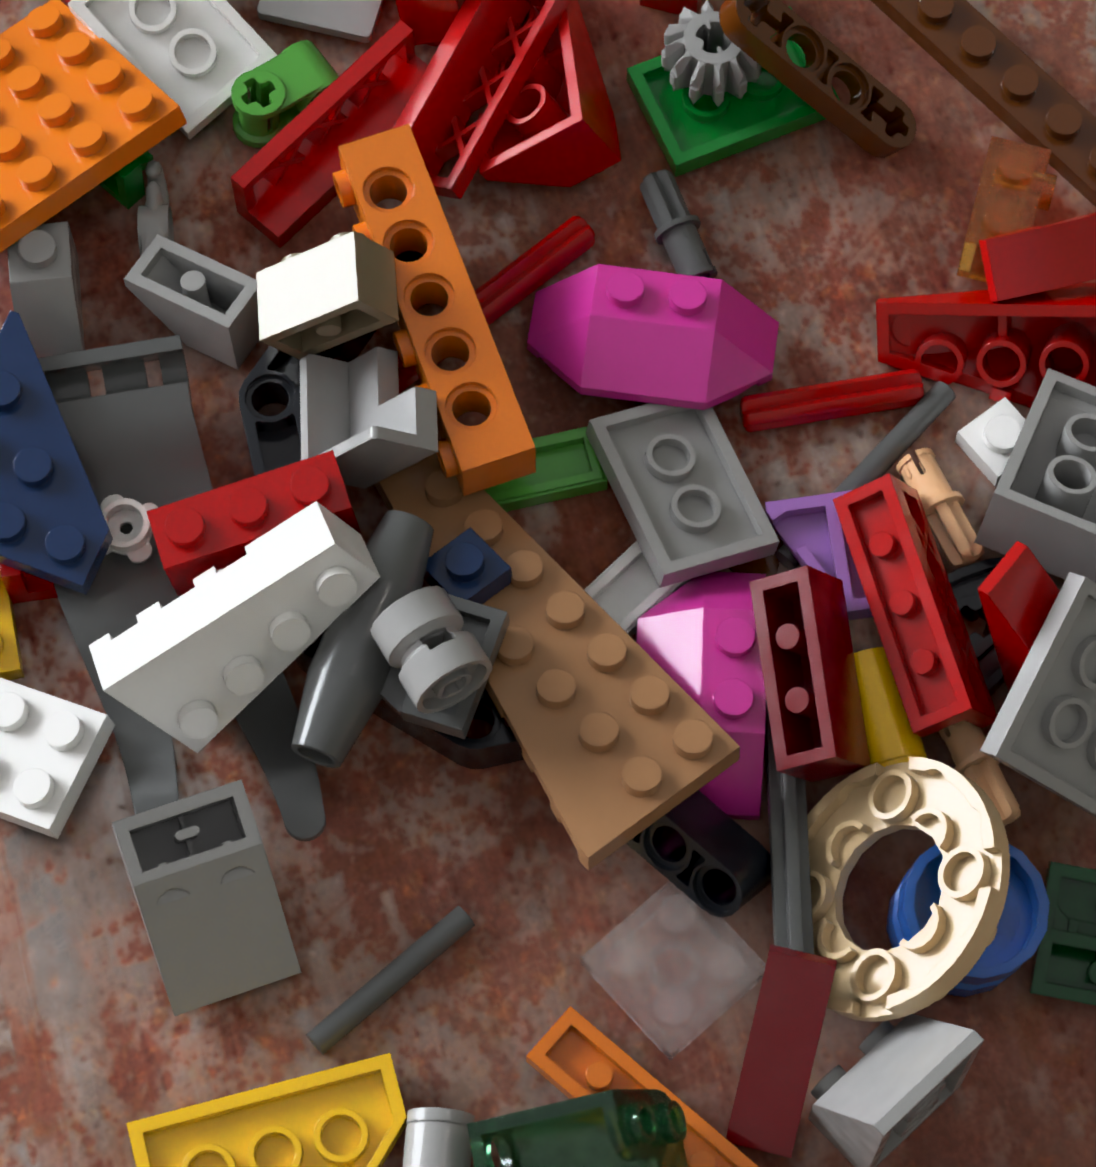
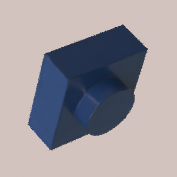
[424,527,512,604]

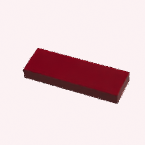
[726,944,837,1158]

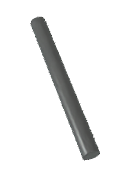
[775,381,956,570]

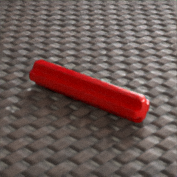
[740,369,924,432]

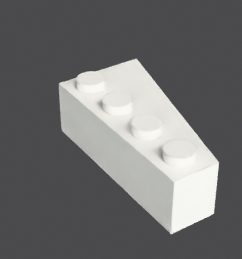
[89,501,380,753]

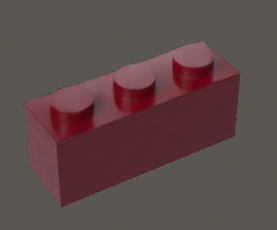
[749,565,871,782]

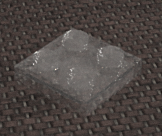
[581,881,766,1061]

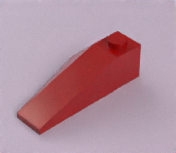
[478,0,622,187]
[876,283,1096,408]

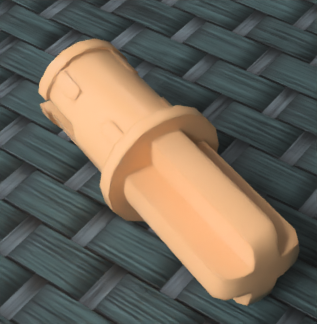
[896,448,984,568]
[938,720,1021,826]

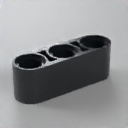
[626,790,771,918]

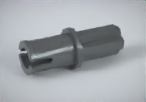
[640,169,718,278]

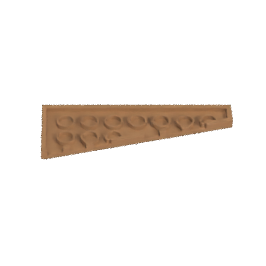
[374,453,740,871]

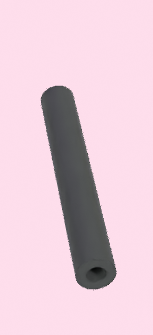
[306,906,475,1055]

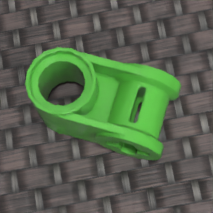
[231,40,339,148]

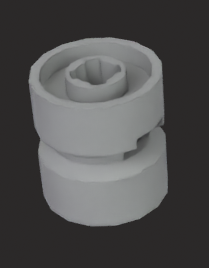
[370,586,493,714]

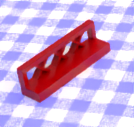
[392,0,571,199]
[230,20,428,248]
[833,473,997,738]

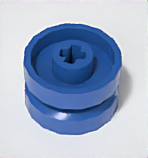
[886,844,1050,997]

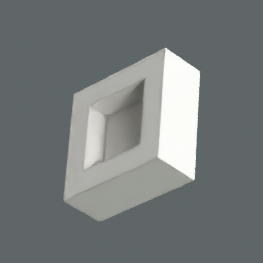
[955,397,1026,487]

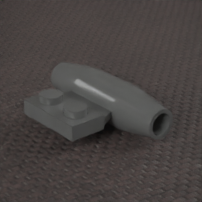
[291,510,510,768]

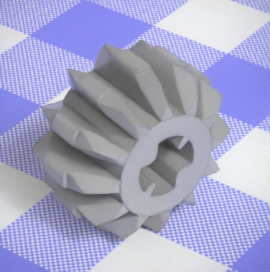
[661,0,762,107]

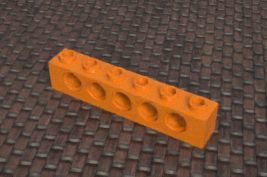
[332,124,536,496]

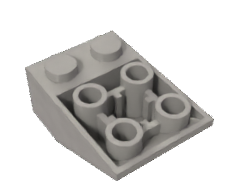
[112,779,302,1016]

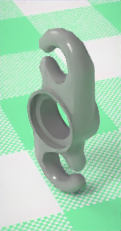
[137,160,174,256]

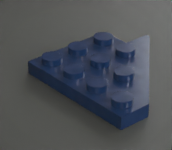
[0,310,113,595]

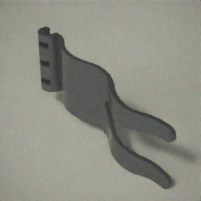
[38,335,326,841]

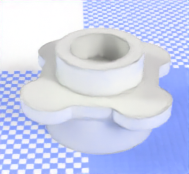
[100,494,158,564]

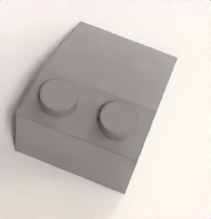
[974,368,1096,583]
[808,1014,984,1167]

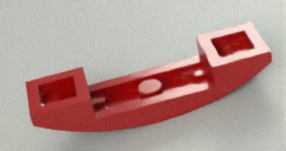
[979,212,1096,302]

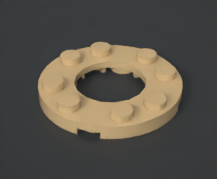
[807,757,1010,1022]

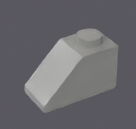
[7,221,85,358]
[124,234,259,370]

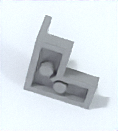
[299,347,438,489]

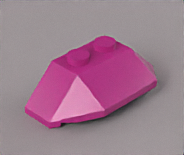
[527,264,779,410]
[636,572,766,820]

